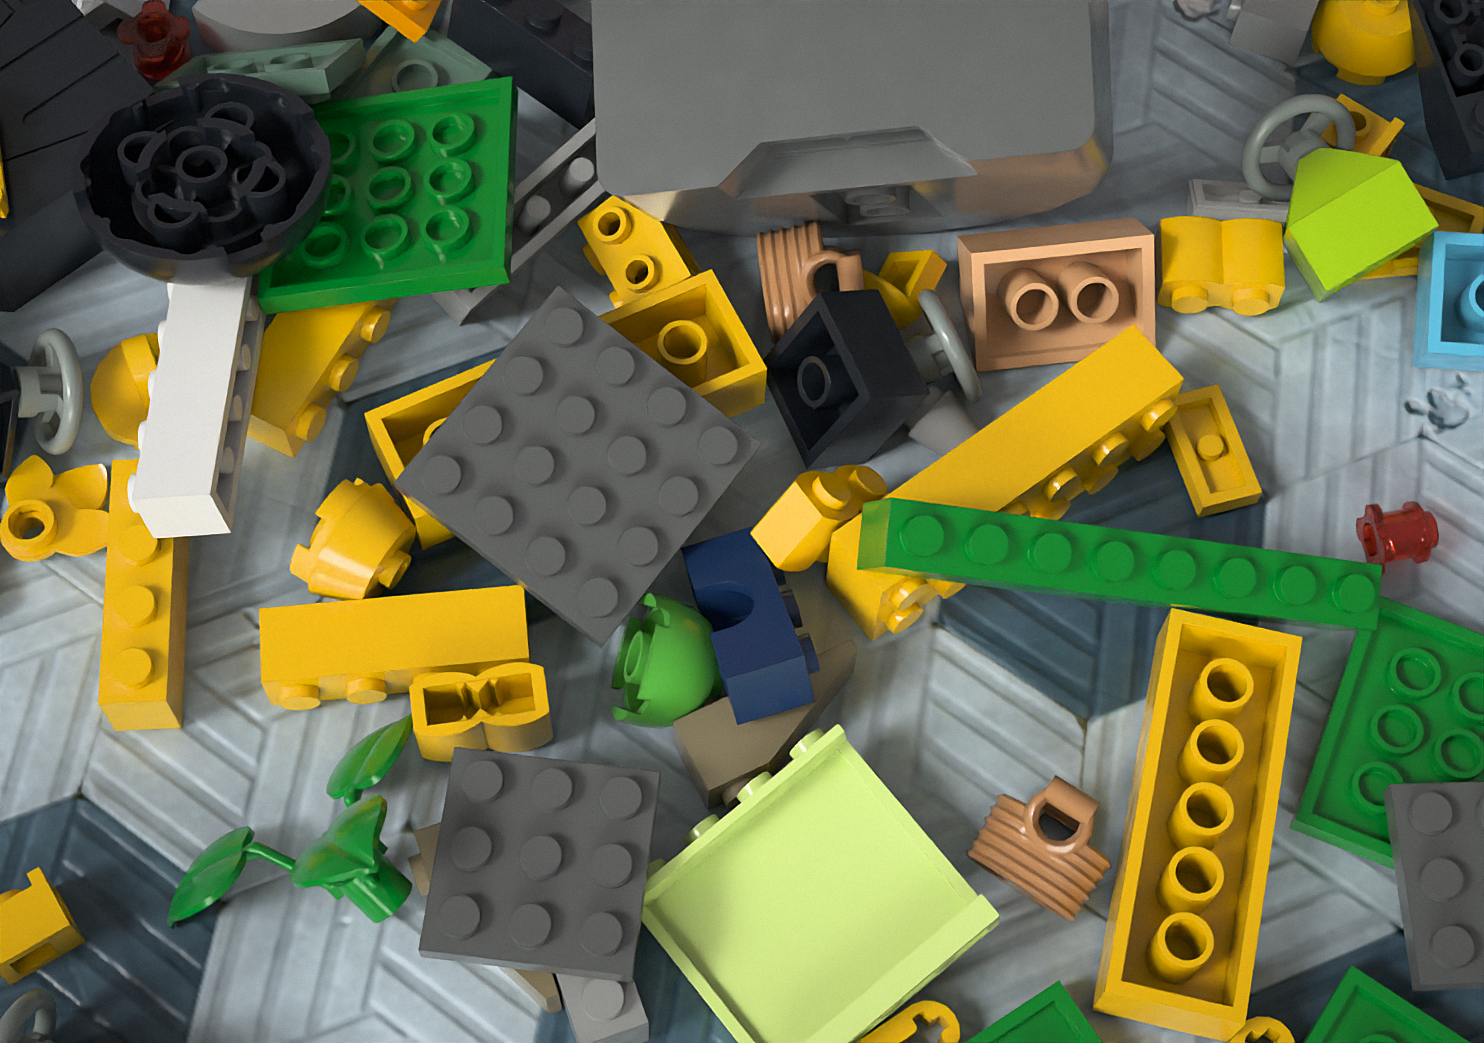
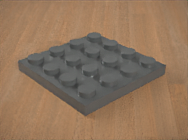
[394,286,762,648]

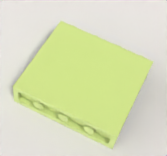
[641,724,1000,1043]

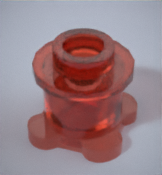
[118,0,192,80]
[1356,500,1439,575]

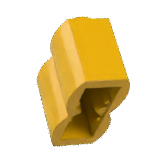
[1154,216,1285,316]
[750,465,888,572]
[409,662,553,762]

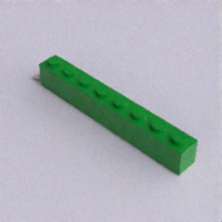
[856,497,1382,631]

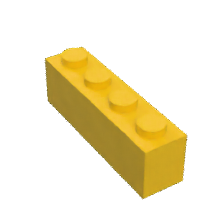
[247,297,400,458]
[98,459,190,731]
[259,585,532,710]

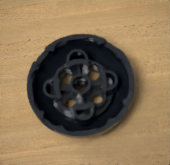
[71,73,333,285]

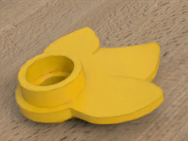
[0,454,109,562]

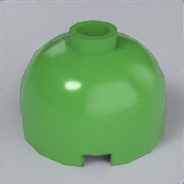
[611,592,723,729]

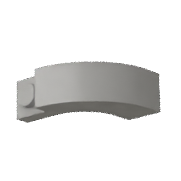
[192,0,382,53]

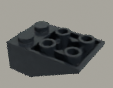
[1407,0,1484,181]

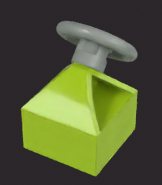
[1241,94,1439,303]

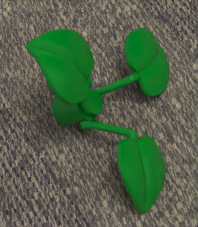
[166,713,413,929]

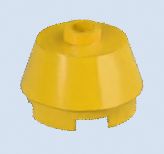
[1311,0,1416,86]
[290,478,416,601]

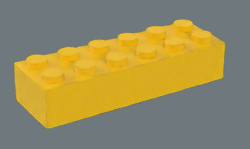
[364,269,767,551]
[825,324,1184,642]
[1092,608,1303,1042]

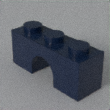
[681,526,820,725]

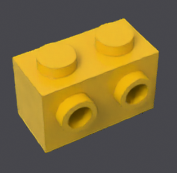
[577,195,703,308]

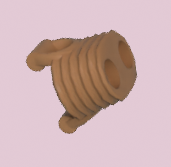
[756,220,865,345]
[966,775,1112,922]

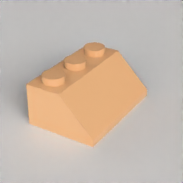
[957,217,1156,372]

